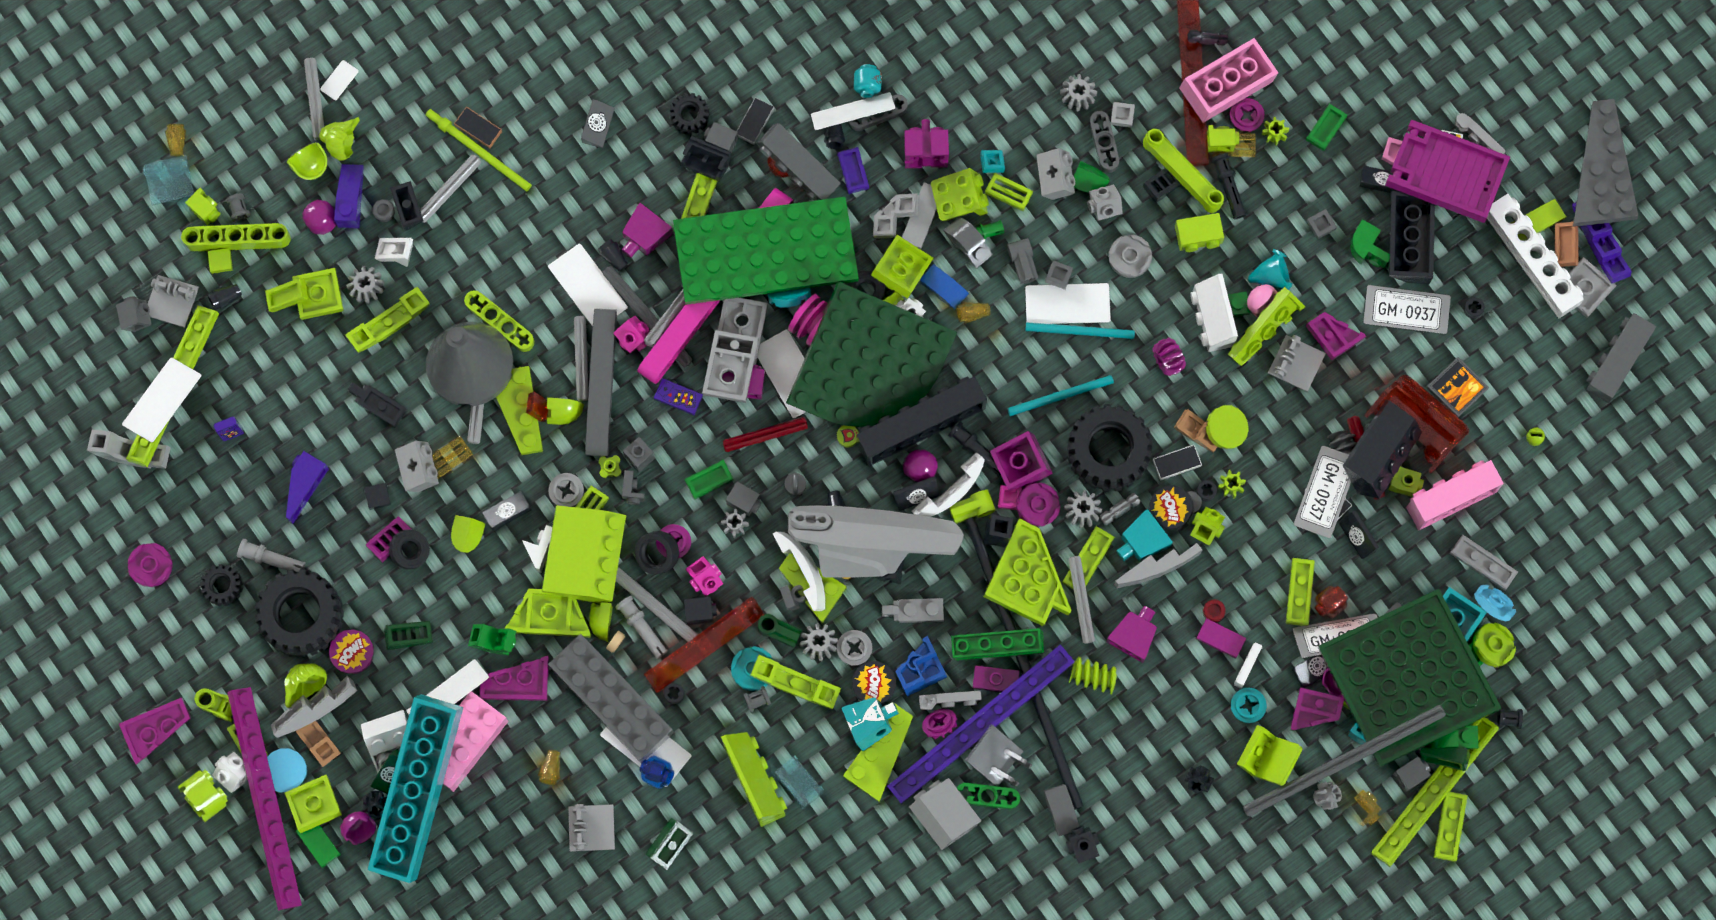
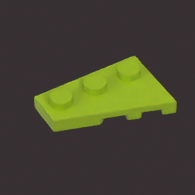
[779,553,847,624]

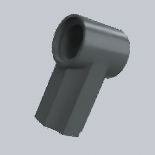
[1007,238,1038,284]

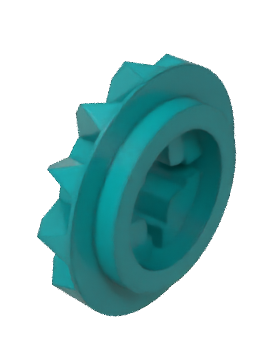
[1231,688,1267,723]

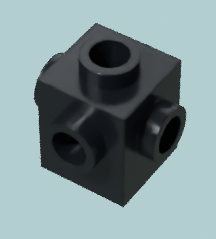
[1066,826,1100,864]

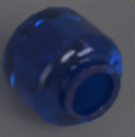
[640,756,674,788]

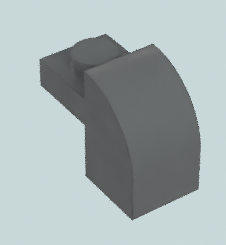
[943,217,993,268]

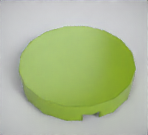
[1206,405,1248,449]
[1473,623,1516,667]

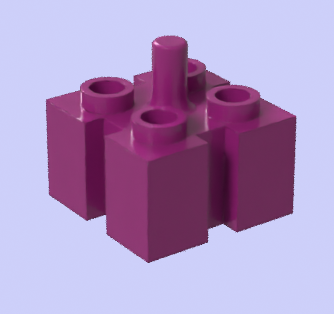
[904,119,949,168]

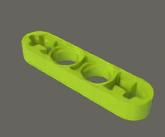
[464,290,535,352]

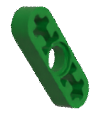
[957,783,1020,810]

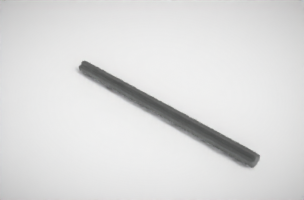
[1243,705,1446,816]

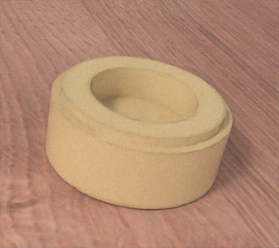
[606,630,625,653]

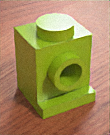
[1207,125,1239,152]
[185,188,221,225]
[1388,466,1424,497]

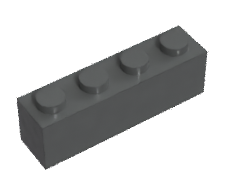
[757,123,841,201]
[1586,313,1657,403]

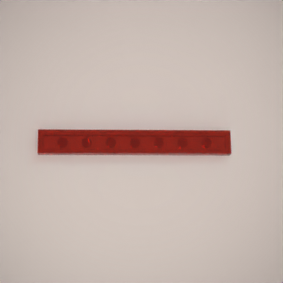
[1177,0,1209,166]

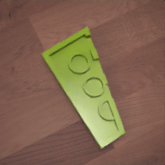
[1228,287,1305,366]
[496,366,543,455]
[843,704,913,803]

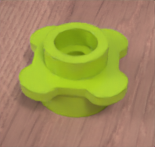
[599,455,621,478]

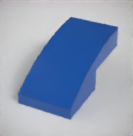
[920,264,969,310]

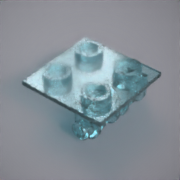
[143,155,194,205]

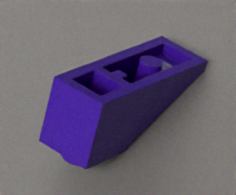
[334,164,364,228]
[286,451,329,524]

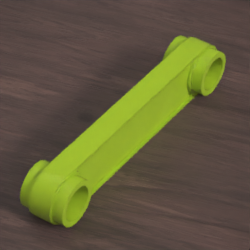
[1143,129,1224,213]

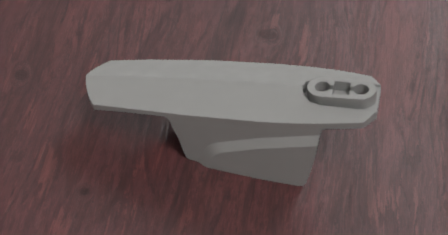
[788,506,964,577]

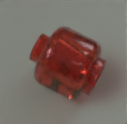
[1314,586,1348,618]

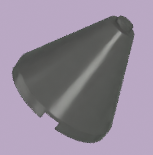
[426,322,514,406]

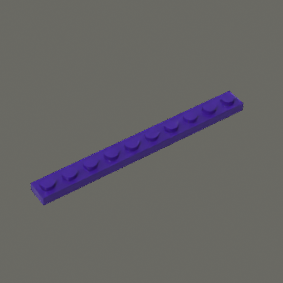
[887,645,1075,804]

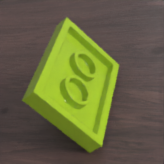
[871,235,933,299]

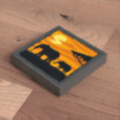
[1426,357,1489,419]

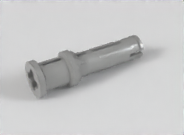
[237,539,306,572]
[615,596,668,659]

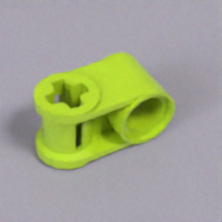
[194,688,233,722]

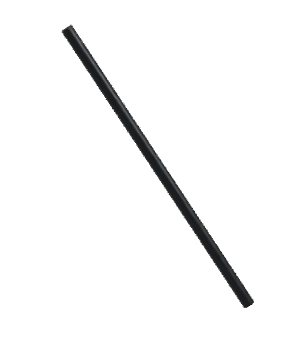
[964,517,1084,810]

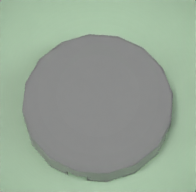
[1109,234,1152,278]

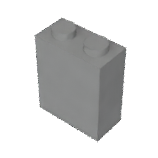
[909,778,981,850]

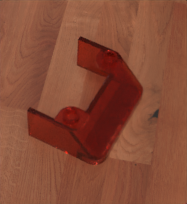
[1364,375,1469,473]

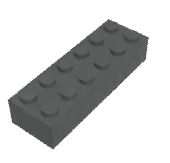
[548,634,674,764]

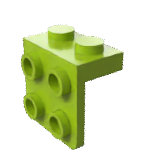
[931,168,989,222]
[1237,725,1302,786]

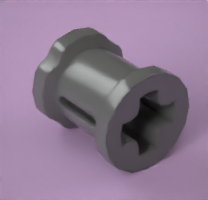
[226,193,251,221]
[743,686,771,713]

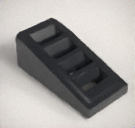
[1143,168,1181,203]

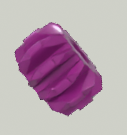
[1152,337,1186,376]

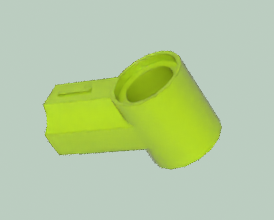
[949,490,996,524]

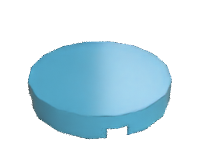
[1474,585,1516,621]
[267,748,307,793]

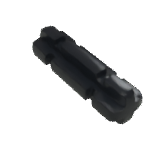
[1187,30,1228,46]

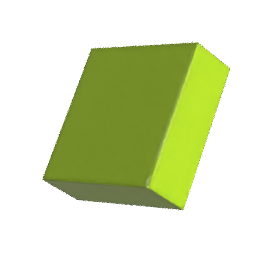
[208,248,233,274]

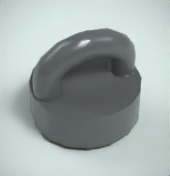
[784,472,806,496]

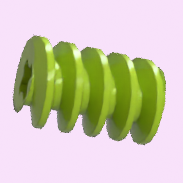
[1069,657,1117,695]

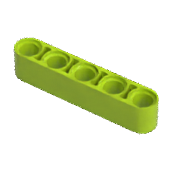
[181,223,291,251]

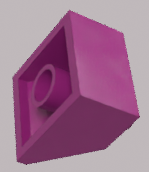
[990,431,1053,490]

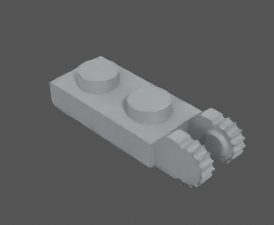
[1455,113,1505,154]

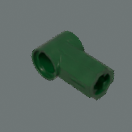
[758,614,802,648]

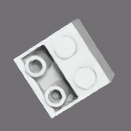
[361,710,408,773]

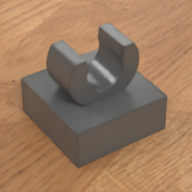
[780,585,807,611]

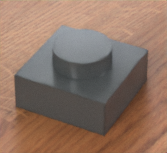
[1306,209,1337,240]
[1045,261,1073,290]

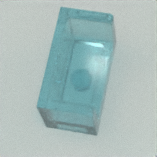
[774,756,824,809]

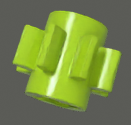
[1262,117,1289,145]
[1218,470,1246,499]

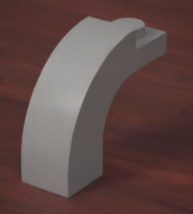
[87,429,171,469]

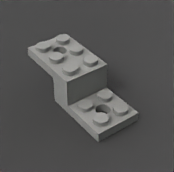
[702,298,768,403]

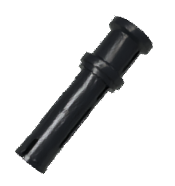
[1211,153,1247,220]
[948,421,1001,477]

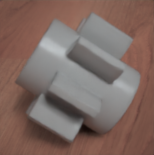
[721,509,749,538]
[1313,782,1342,810]

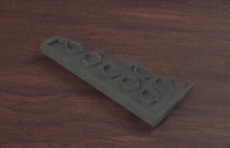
[1572,99,1638,227]

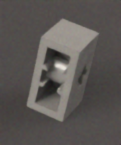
[1037,148,1075,200]
[395,441,439,492]

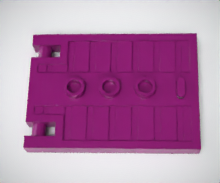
[1385,119,1510,223]

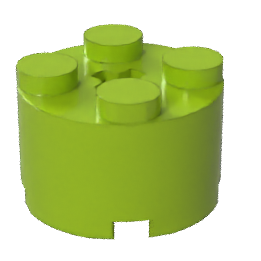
[178,769,228,822]

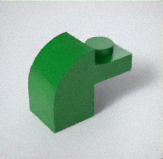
[1350,219,1389,268]
[468,624,516,655]
[1427,726,1479,749]

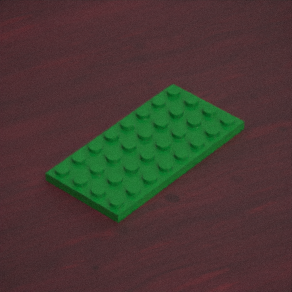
[673,197,859,305]

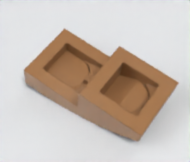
[1174,409,1217,452]
[296,721,340,767]

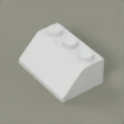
[1190,274,1238,352]

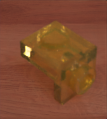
[1354,790,1382,826]

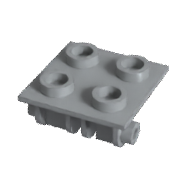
[148,275,199,327]
[1268,335,1326,392]
[568,804,615,852]

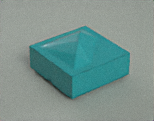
[980,150,1005,173]

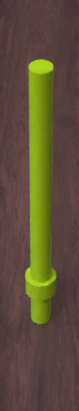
[425,109,532,192]

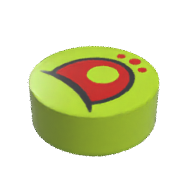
[837,425,859,448]

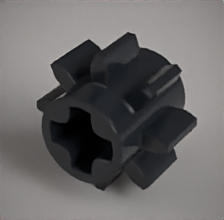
[1184,765,1214,794]
[362,791,387,818]

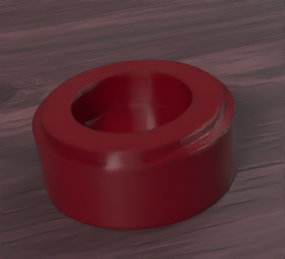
[1203,599,1226,623]

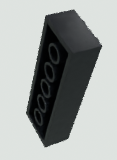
[856,376,987,467]

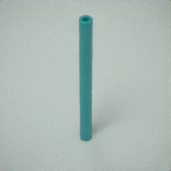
[1025,322,1135,339]
[1007,375,1114,416]

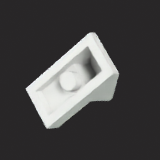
[375,238,413,267]
[522,525,552,573]

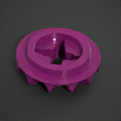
[1230,98,1265,132]
[656,524,691,558]
[922,709,957,740]

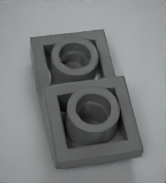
[1043,784,1079,836]

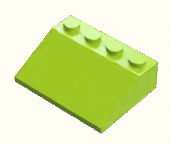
[542,505,626,604]
[721,732,787,827]

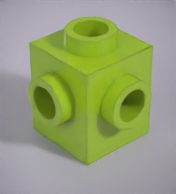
[1190,507,1225,546]

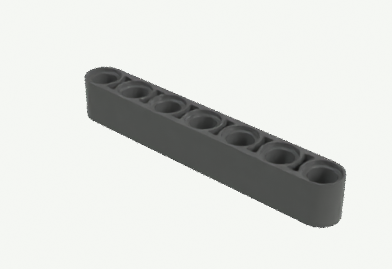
[585,309,617,456]

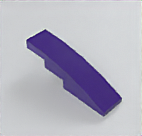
[1572,203,1632,284]

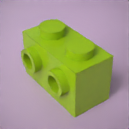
[1175,213,1224,252]

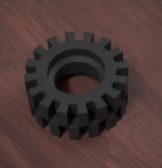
[670,93,709,135]
[200,564,243,606]

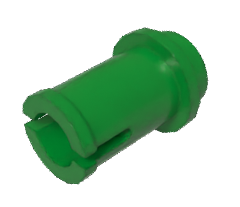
[975,220,1004,240]

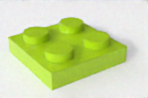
[292,268,344,320]
[285,775,342,833]

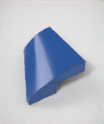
[895,636,947,696]

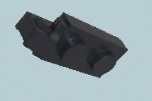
[348,382,407,428]

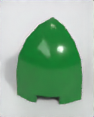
[1074,161,1110,193]

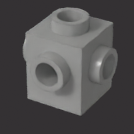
[1087,184,1123,220]

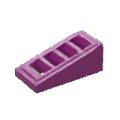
[366,516,412,563]

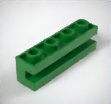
[951,628,1045,661]

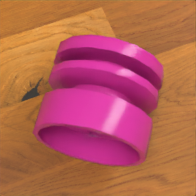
[788,294,827,346]

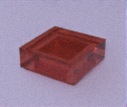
[526,392,548,422]

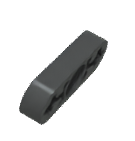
[848,94,908,131]
[1089,111,1119,173]

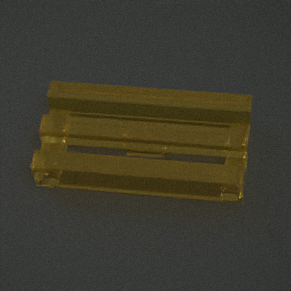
[1212,134,1256,157]
[432,436,473,479]

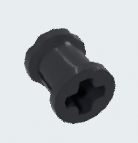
[1497,707,1523,729]

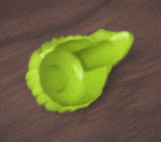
[319,117,360,161]
[285,663,327,708]

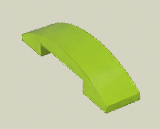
[345,287,430,353]
[750,655,841,709]

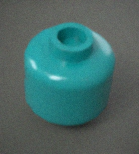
[853,64,882,98]

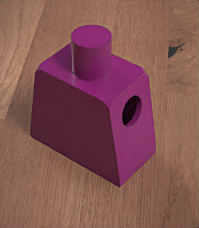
[621,203,673,258]
[1106,606,1157,663]

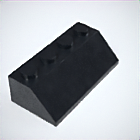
[1389,191,1435,284]
[1343,400,1422,499]

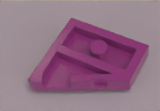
[1306,312,1366,360]
[1290,687,1344,730]

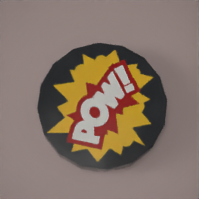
[1149,485,1194,529]
[852,661,896,705]

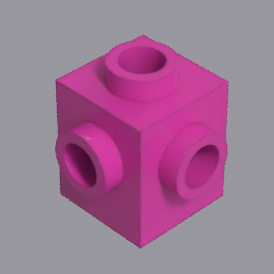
[613,316,649,353]
[685,556,723,597]

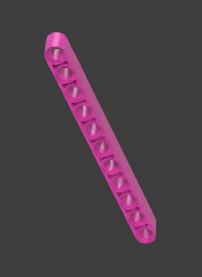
[637,188,794,384]

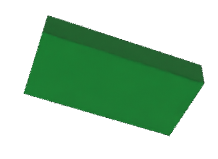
[1306,104,1348,151]
[684,460,734,500]
[296,825,341,868]

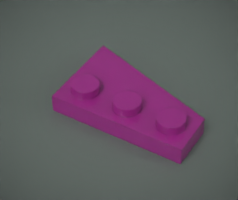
[480,656,549,701]
[119,698,191,765]

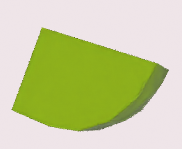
[547,398,584,425]
[451,515,486,553]
[589,602,613,642]

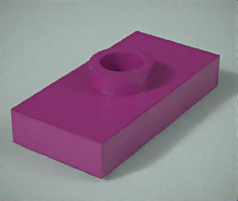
[972,666,1019,692]

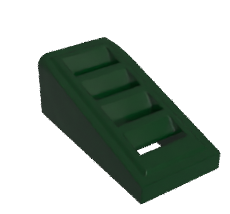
[384,621,433,650]
[1420,748,1470,771]

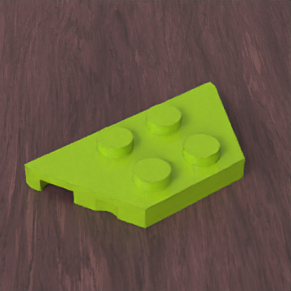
[505,589,591,638]

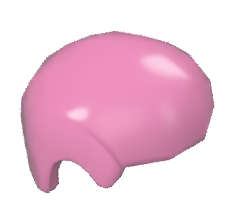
[1247,284,1278,317]

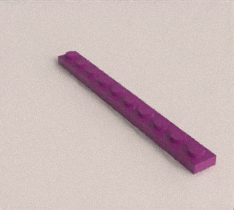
[227,687,302,911]

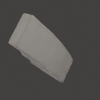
[1114,543,1202,588]
[271,676,357,738]

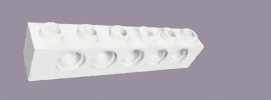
[1487,194,1584,319]

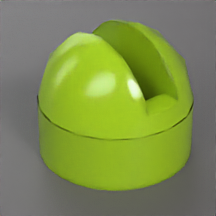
[1526,427,1545,446]

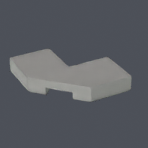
[873,193,919,239]

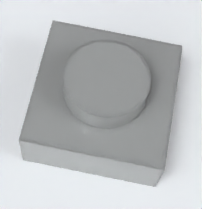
[1110,102,1135,128]

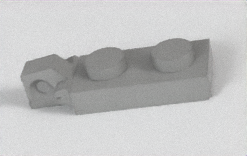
[882,598,944,623]
[919,691,981,710]

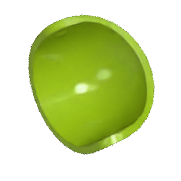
[287,142,327,180]

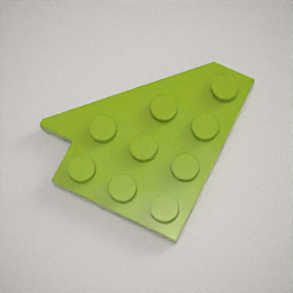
[983,519,1071,626]

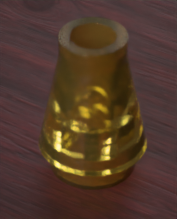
[165,124,186,156]
[957,302,990,324]
[538,750,561,785]

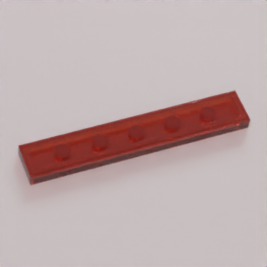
[644,597,764,693]

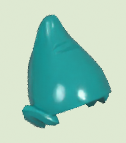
[1248,249,1293,290]

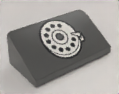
[581,99,615,148]

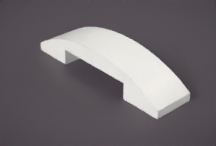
[912,452,984,517]
[773,531,825,611]

